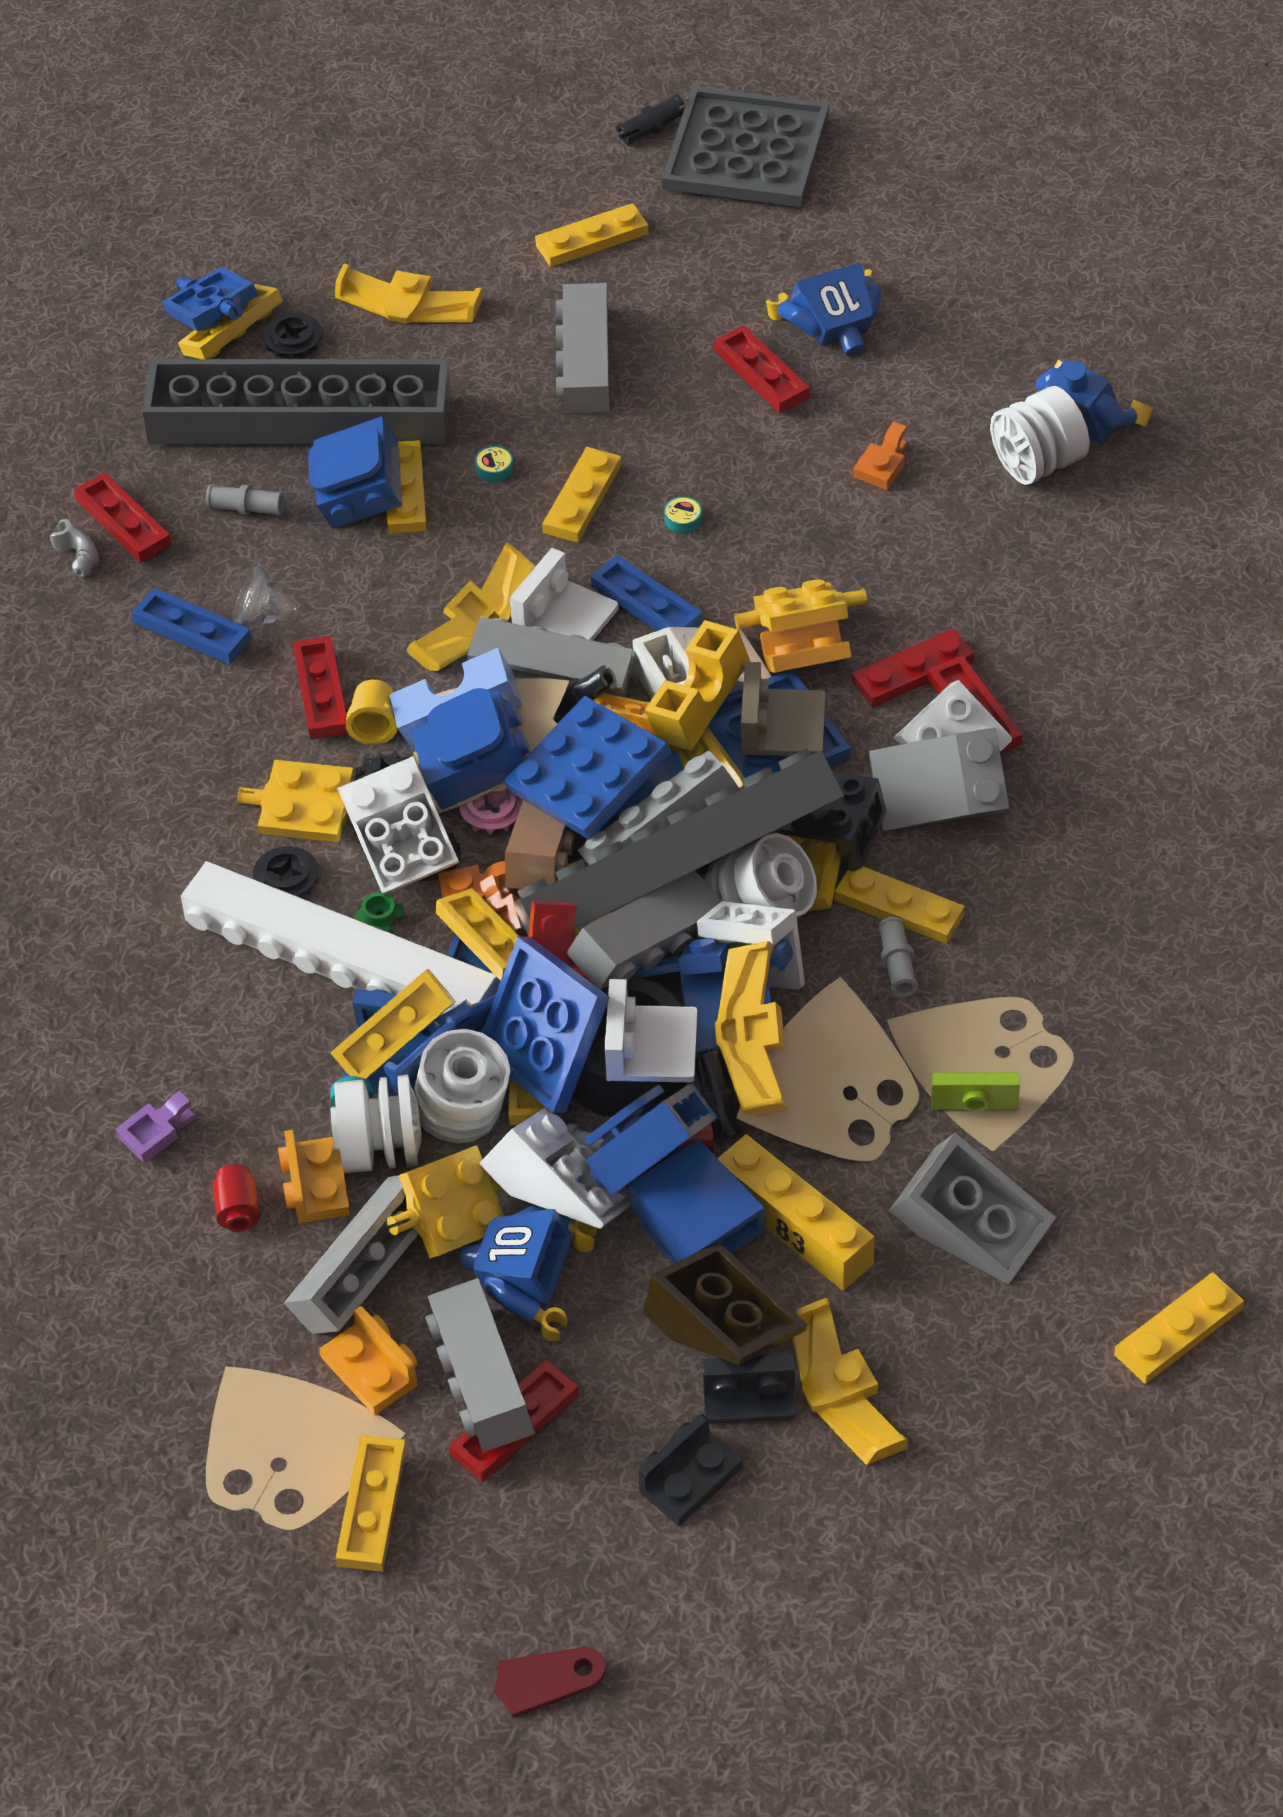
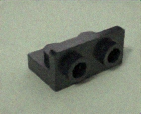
[702,1353,797,1424]
[638,1414,743,1526]

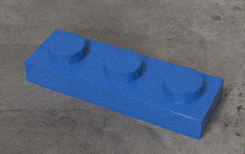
[590,555,703,631]
[131,587,252,665]

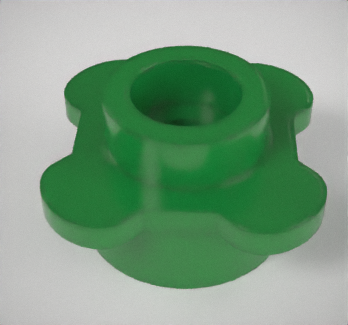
[354,893,404,933]

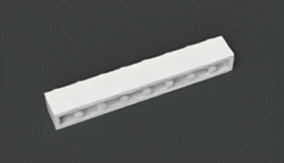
[181,861,498,1015]

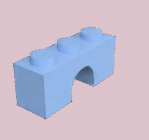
[389,648,522,752]

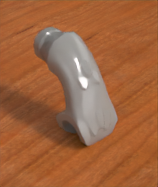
[50,519,99,577]

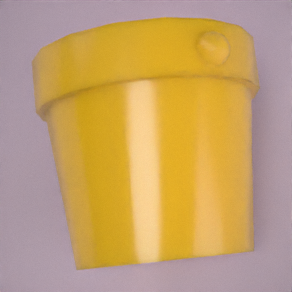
[346,679,397,744]

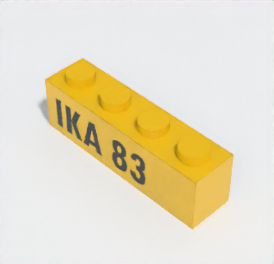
[718,1134,874,1291]

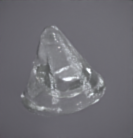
[232,565,300,626]

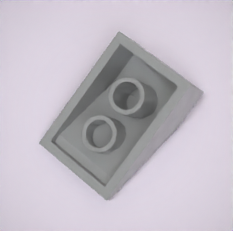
[869,728,1009,832]
[889,1133,1056,1284]

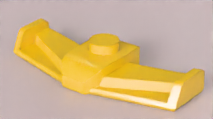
[335,263,484,324]
[407,542,536,671]
[714,941,789,1115]
[792,1298,908,1465]

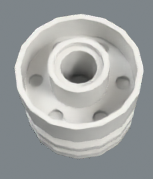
[990,386,1090,485]
[705,833,817,917]
[414,1029,510,1144]
[330,1075,422,1174]

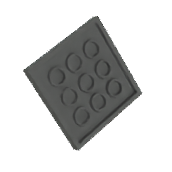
[662,86,829,207]

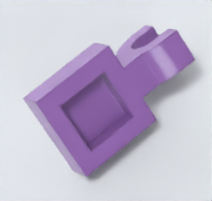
[115,1091,196,1164]

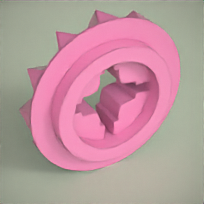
[459,788,523,836]

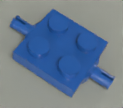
[162,267,259,332]

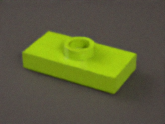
[931,1072,1020,1112]

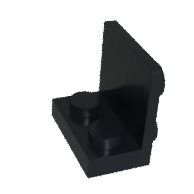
[776,772,887,871]

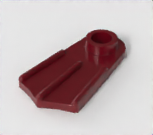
[494,1647,606,1718]

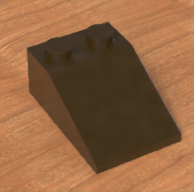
[643,1242,808,1365]

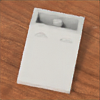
[633,627,772,700]
[337,756,459,895]
[479,1108,630,1229]

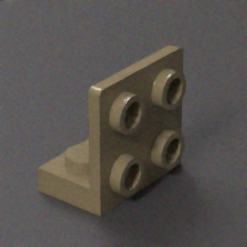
[741,662,825,756]

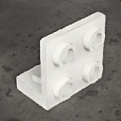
[510,548,618,641]
[893,680,1012,751]
[697,901,805,990]
[605,979,697,1082]

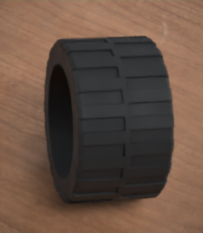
[572,976,686,1117]

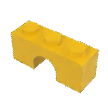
[645,620,750,751]

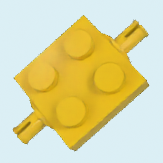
[734,580,868,633]
[238,760,355,843]
[387,1145,505,1259]

